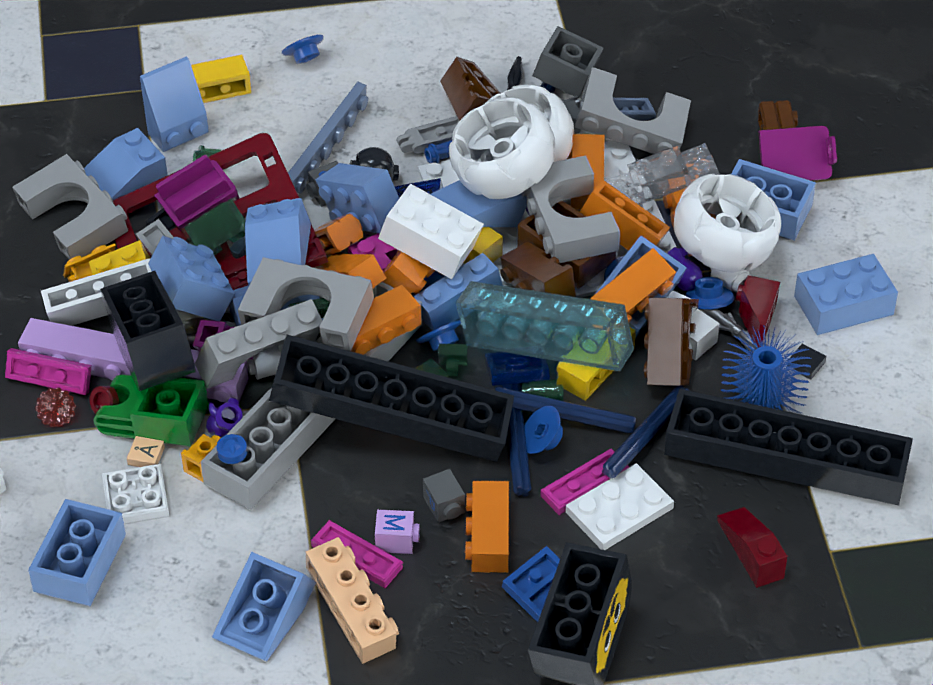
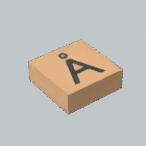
[127,436,165,467]

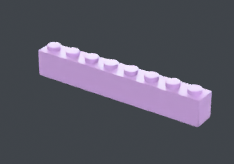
[18,318,249,402]

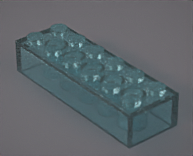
[456,281,634,372]

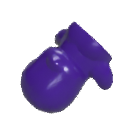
[667,247,702,291]
[206,398,243,438]

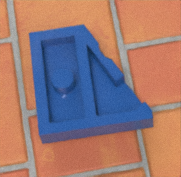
[501,546,560,622]

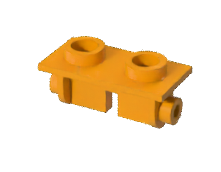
[63,243,116,282]

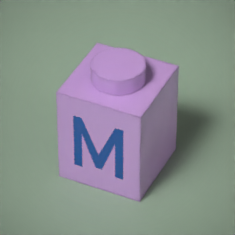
[375,510,420,554]

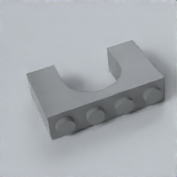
[574,67,691,161]
[12,154,128,260]
[521,156,620,263]
[238,257,374,351]
[195,299,322,389]

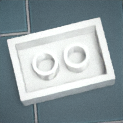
[378,184,484,279]

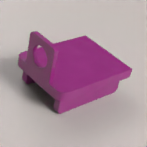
[758,126,837,181]
[155,155,240,231]

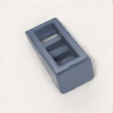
[613,98,656,121]

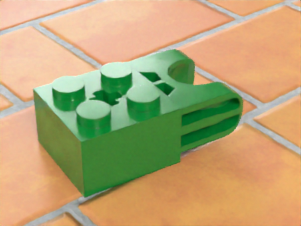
[94,375,209,446]

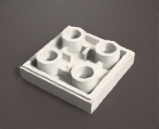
[102,464,169,524]

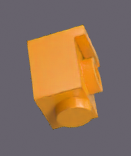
[181,434,221,482]

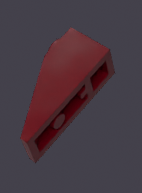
[736,275,780,348]
[717,507,787,588]

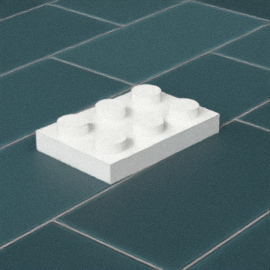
[566,463,674,550]

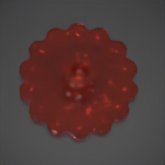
[35,387,76,427]

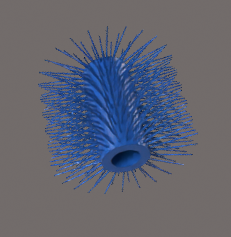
[721,326,811,414]

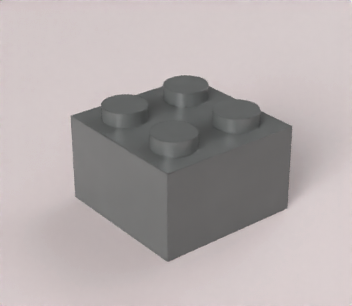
[532,26,604,98]

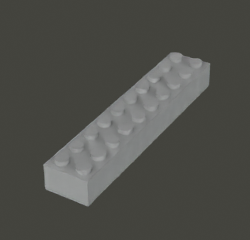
[201,282,422,510]

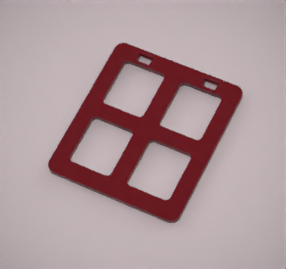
[113,133,317,273]

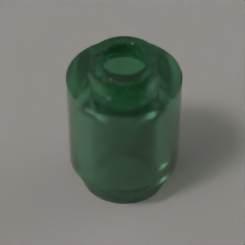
[522,379,564,401]

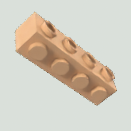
[306,537,399,664]

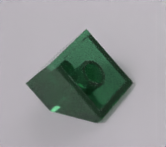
[180,198,246,255]

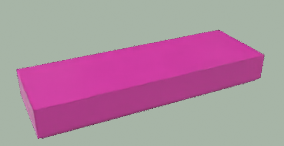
[5,348,92,395]
[541,449,629,515]
[311,520,403,588]

